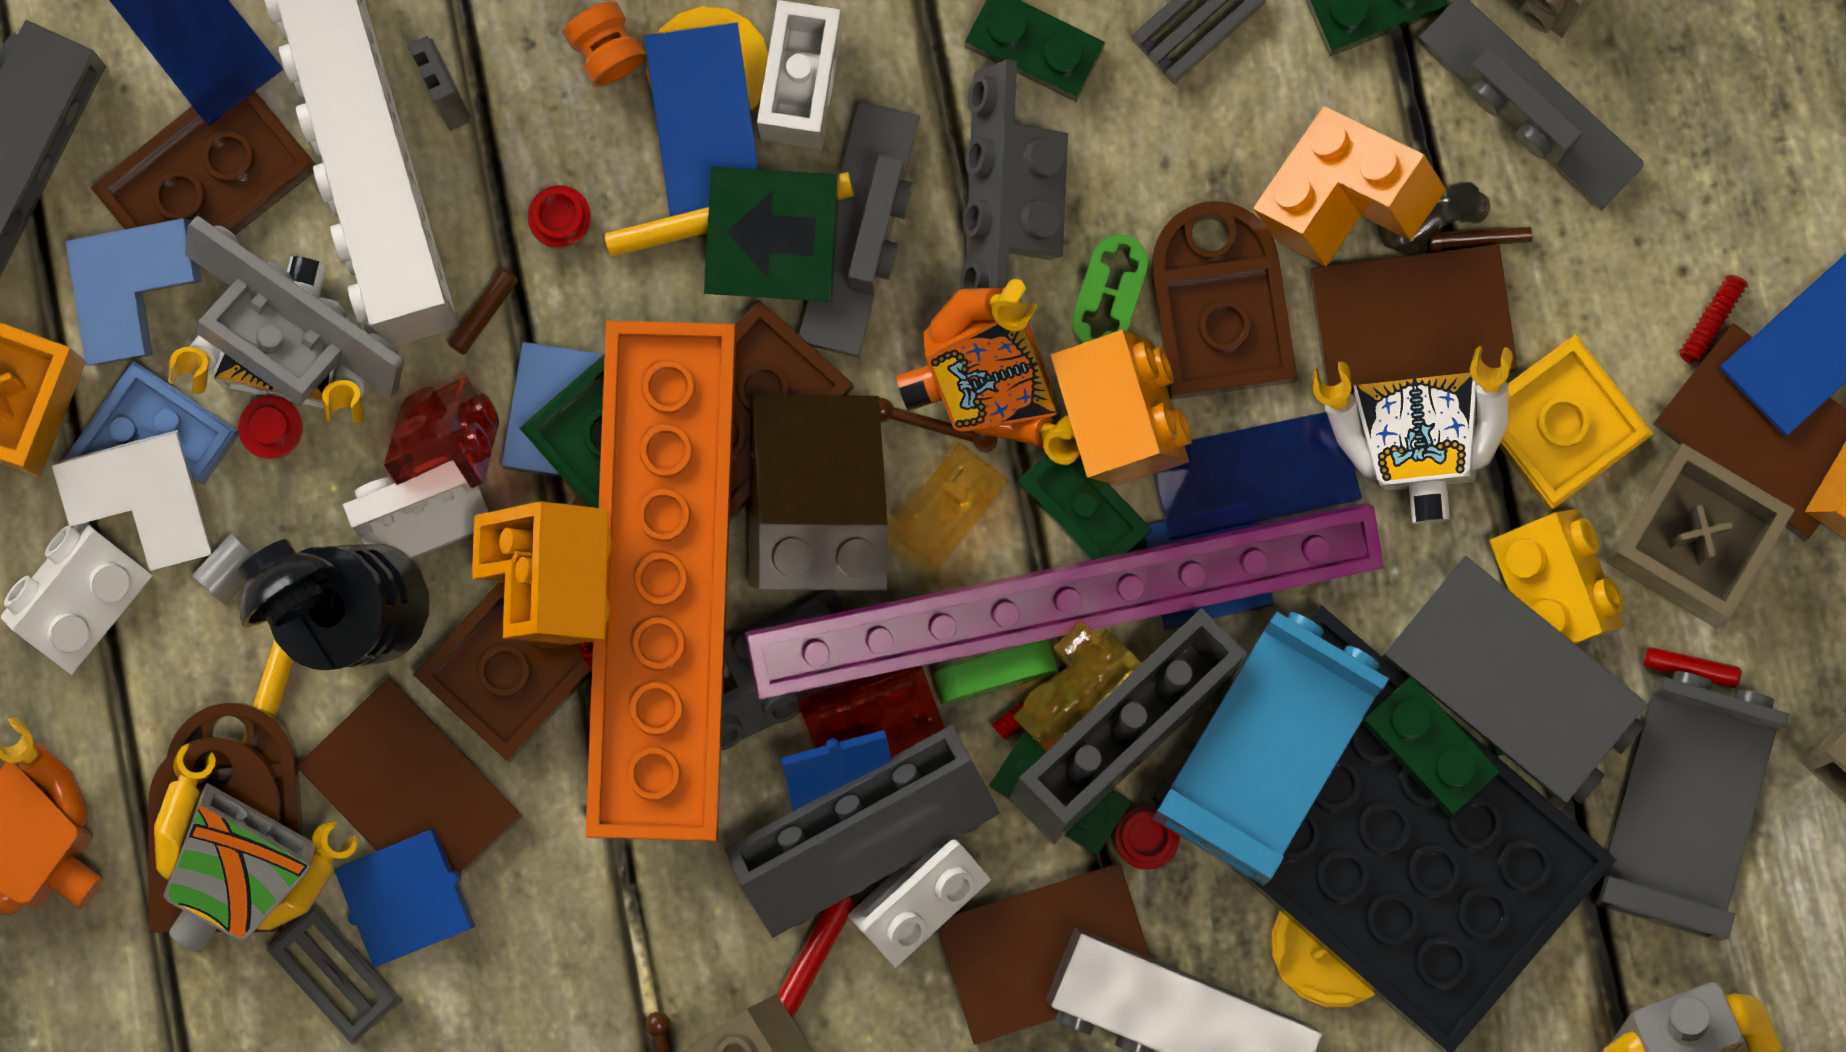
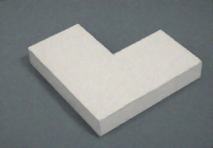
[52,430,213,571]

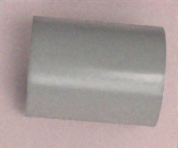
[192,533,254,605]

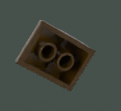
[748,394,888,590]

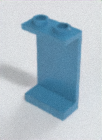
[1152,611,1389,886]

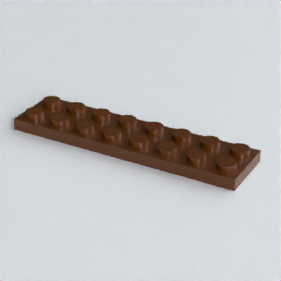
[413,300,854,763]

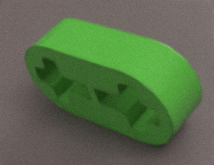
[1072,234,1148,344]
[933,640,1059,705]

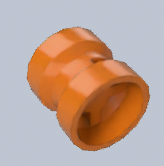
[562,1,647,88]

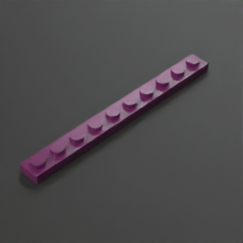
[744,503,1384,699]

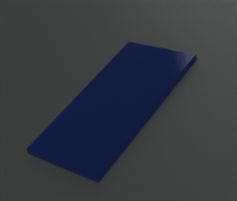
[109,0,284,127]
[1155,412,1362,540]

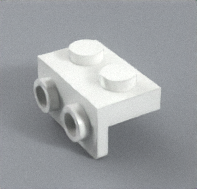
[342,454,489,560]
[1,522,153,675]
[847,839,991,968]

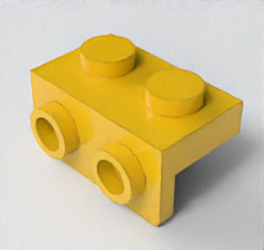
[1489,509,1624,645]

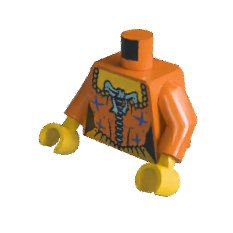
[897,279,1080,465]

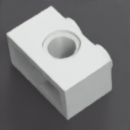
[757,0,843,150]

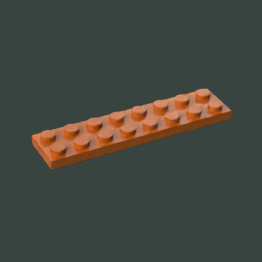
[585,321,737,842]

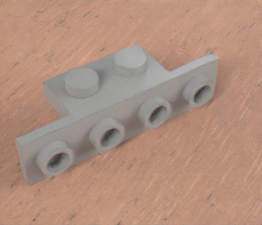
[185,216,404,406]

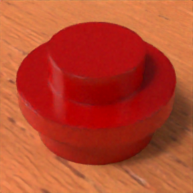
[528,185,591,249]
[238,396,303,460]
[1115,805,1180,870]

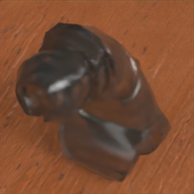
[1377,181,1490,256]

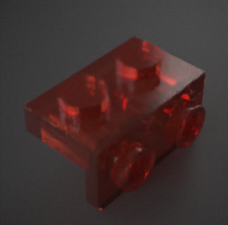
[384,376,499,488]
[797,665,945,758]

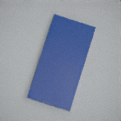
[644,22,759,217]
[1719,254,1846,437]

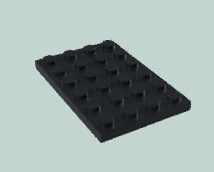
[1152,605,1617,1052]

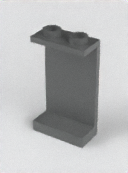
[1382,556,1648,808]
[1593,671,1790,941]

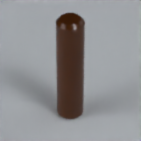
[448,269,517,355]

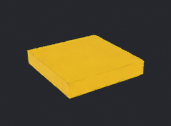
[1499,334,1653,512]

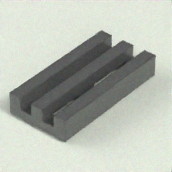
[1132,0,1266,85]
[407,36,471,131]
[266,905,403,1045]

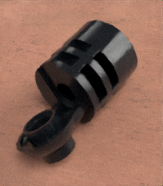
[237,539,430,670]

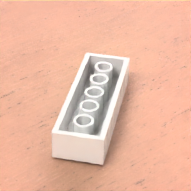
[264,0,460,347]

